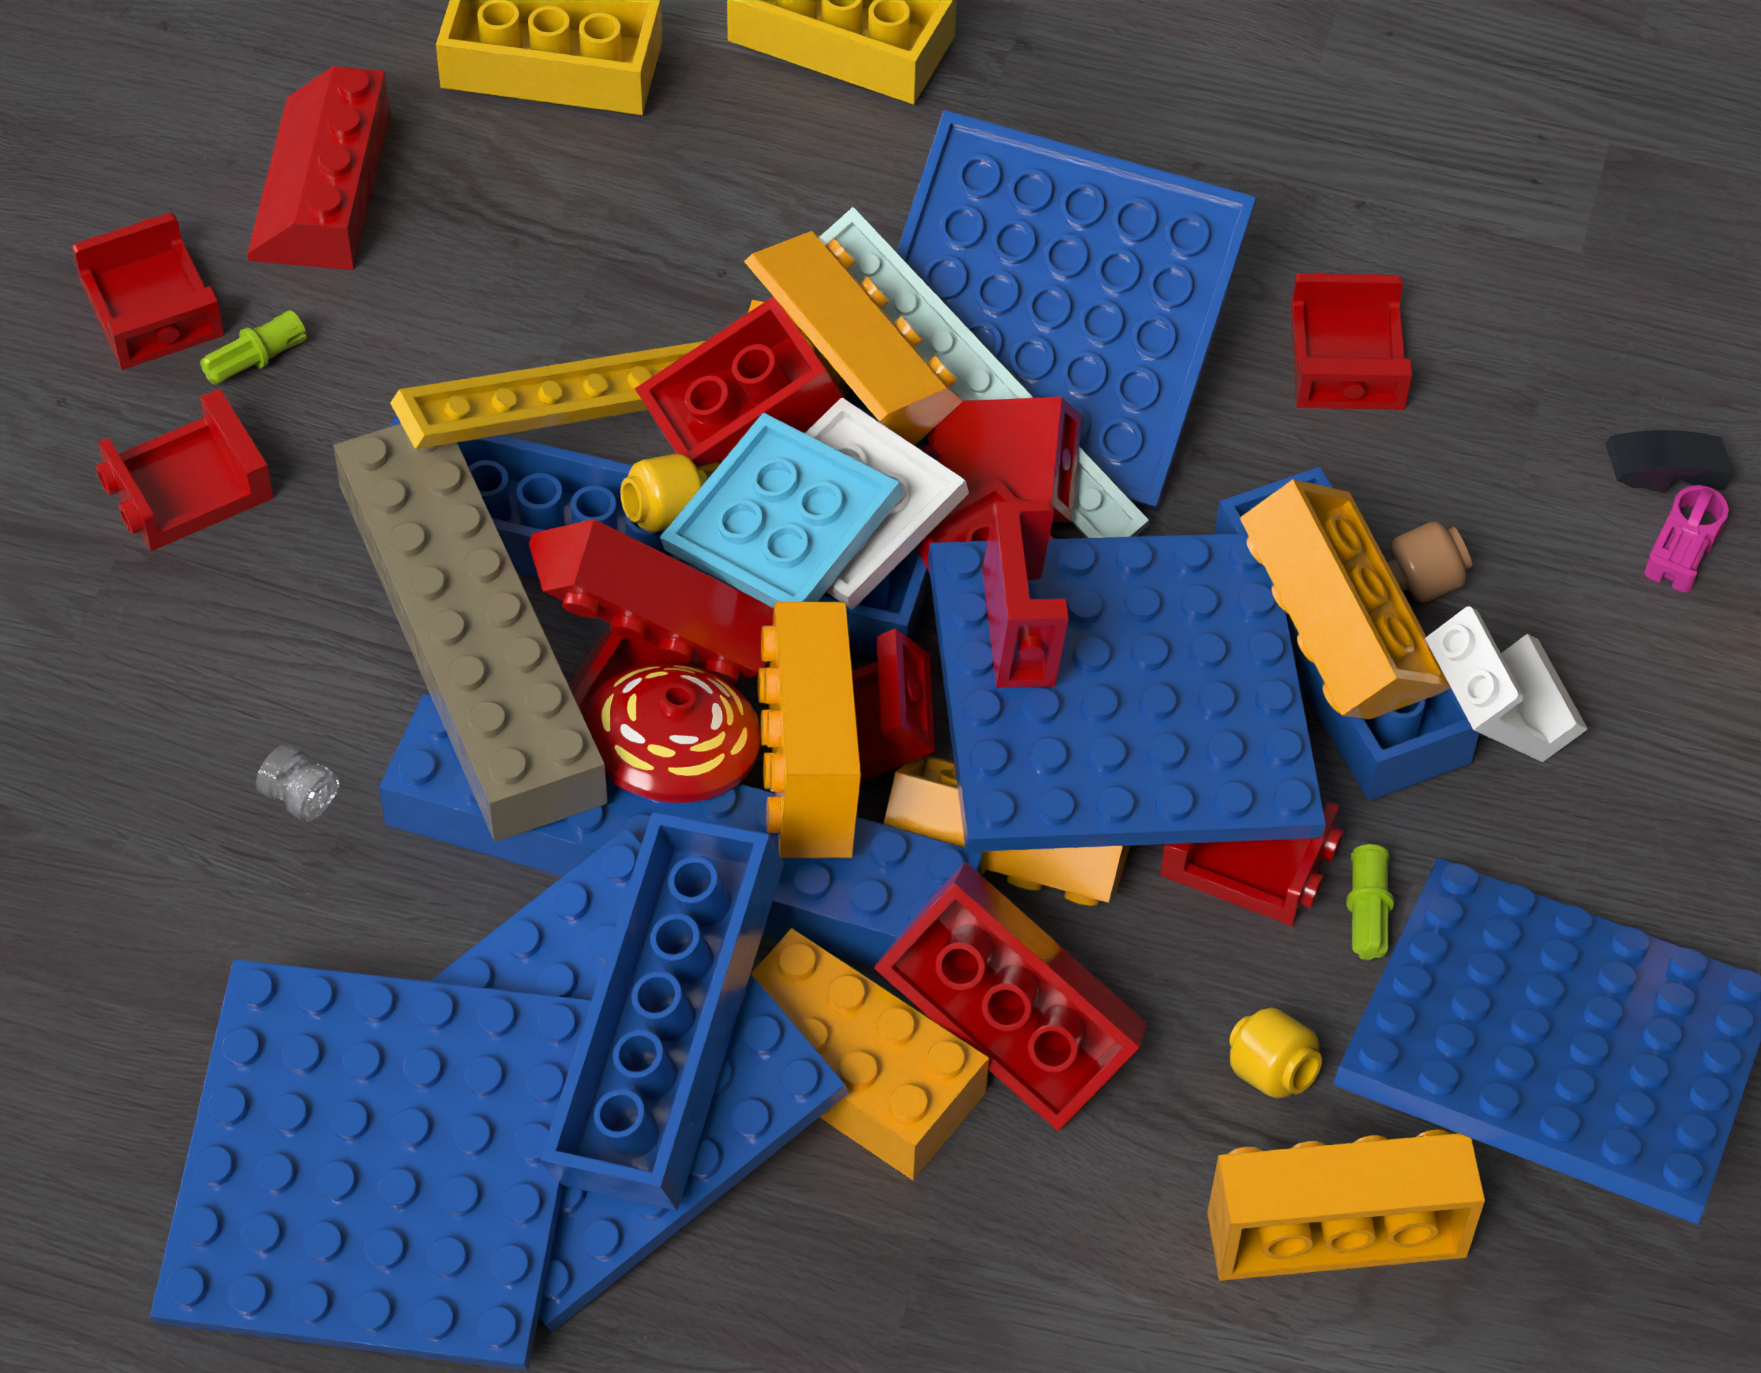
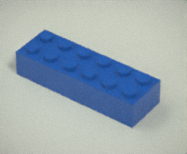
[1214,467,1479,801]
[540,812,784,1211]

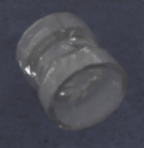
[255,743,339,823]

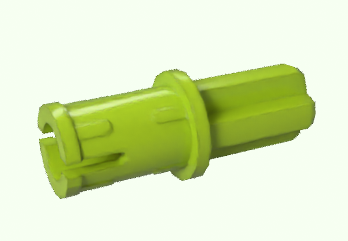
[200,310,307,384]
[1346,844,1394,961]

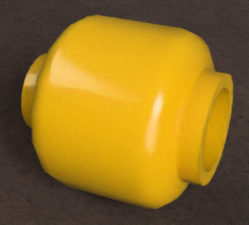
[620,453,708,533]
[1229,1007,1322,1099]

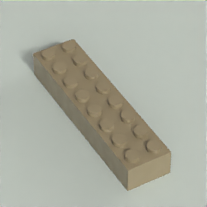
[333,424,607,842]

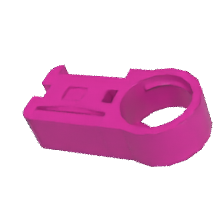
[1645,485,1729,592]

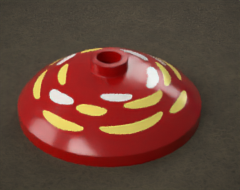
[584,663,761,803]

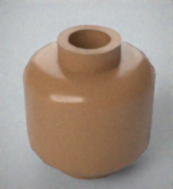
[1387,521,1472,603]

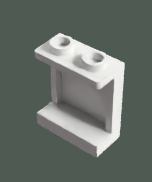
[1425,606,1588,762]

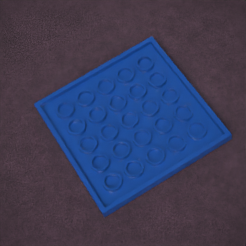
[847,110,1257,511]
[928,533,1326,852]
[429,827,849,1332]
[1333,858,1761,1225]
[150,959,591,1371]

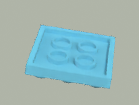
[660,413,903,608]

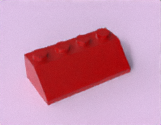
[247,66,390,270]
[529,519,774,684]
[874,861,1148,1131]

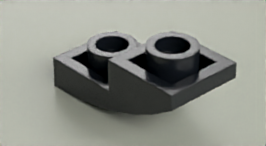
[1605,430,1734,493]

